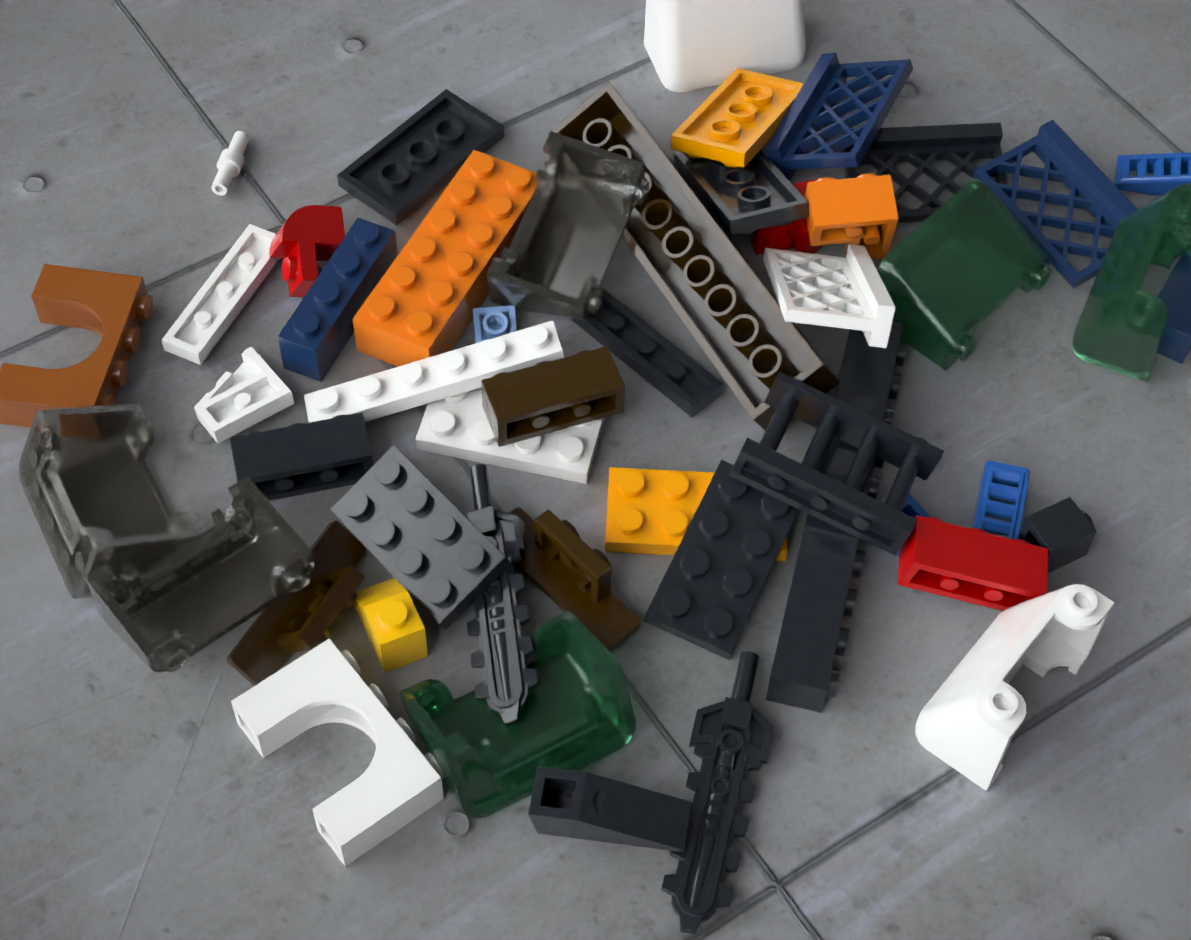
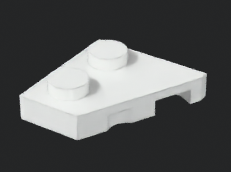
[194,346,294,444]

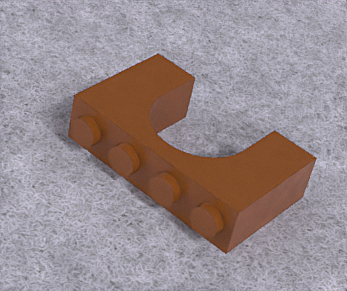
[0,264,153,438]

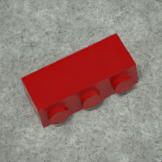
[897,515,1048,611]

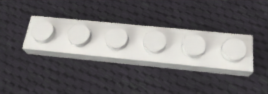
[304,320,565,423]

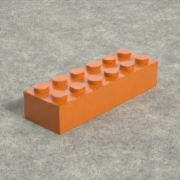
[353,150,546,367]

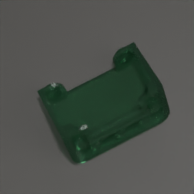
[877,178,1052,371]
[1072,184,1191,382]
[399,611,636,818]

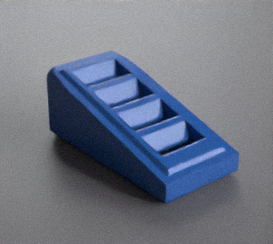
[1115,153,1191,201]
[972,461,1030,539]

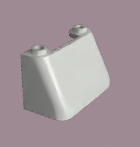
[644,0,806,93]
[915,584,1115,791]

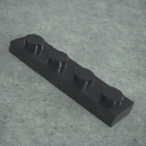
[572,287,723,418]

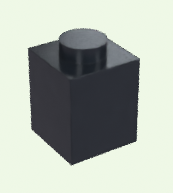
[1018,497,1097,573]

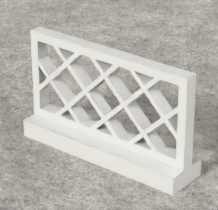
[763,244,896,348]

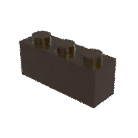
[481,346,625,447]

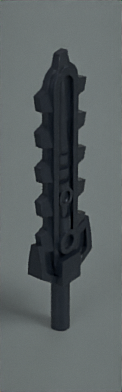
[467,464,540,726]
[661,651,774,934]

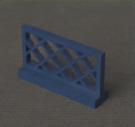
[764,53,913,180]
[973,120,1156,289]

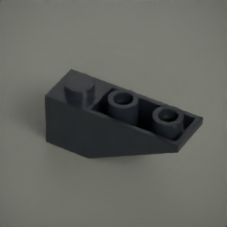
[528,766,692,852]

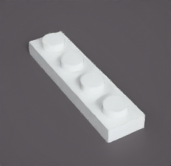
[161,224,280,365]

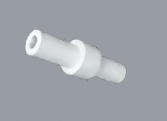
[211,131,250,195]

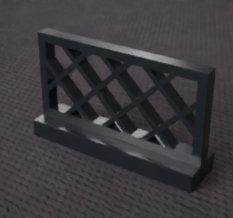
[839,122,1010,223]

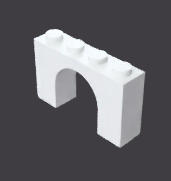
[231,639,445,867]

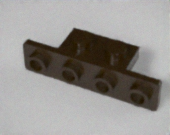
[509,507,641,652]
[227,521,366,686]

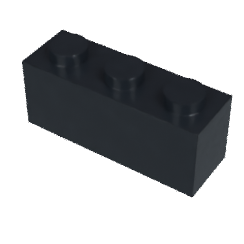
[230,413,373,506]

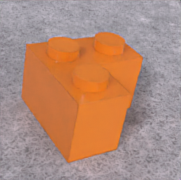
[805,173,899,259]

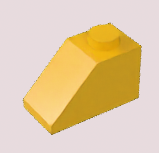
[353,578,428,673]

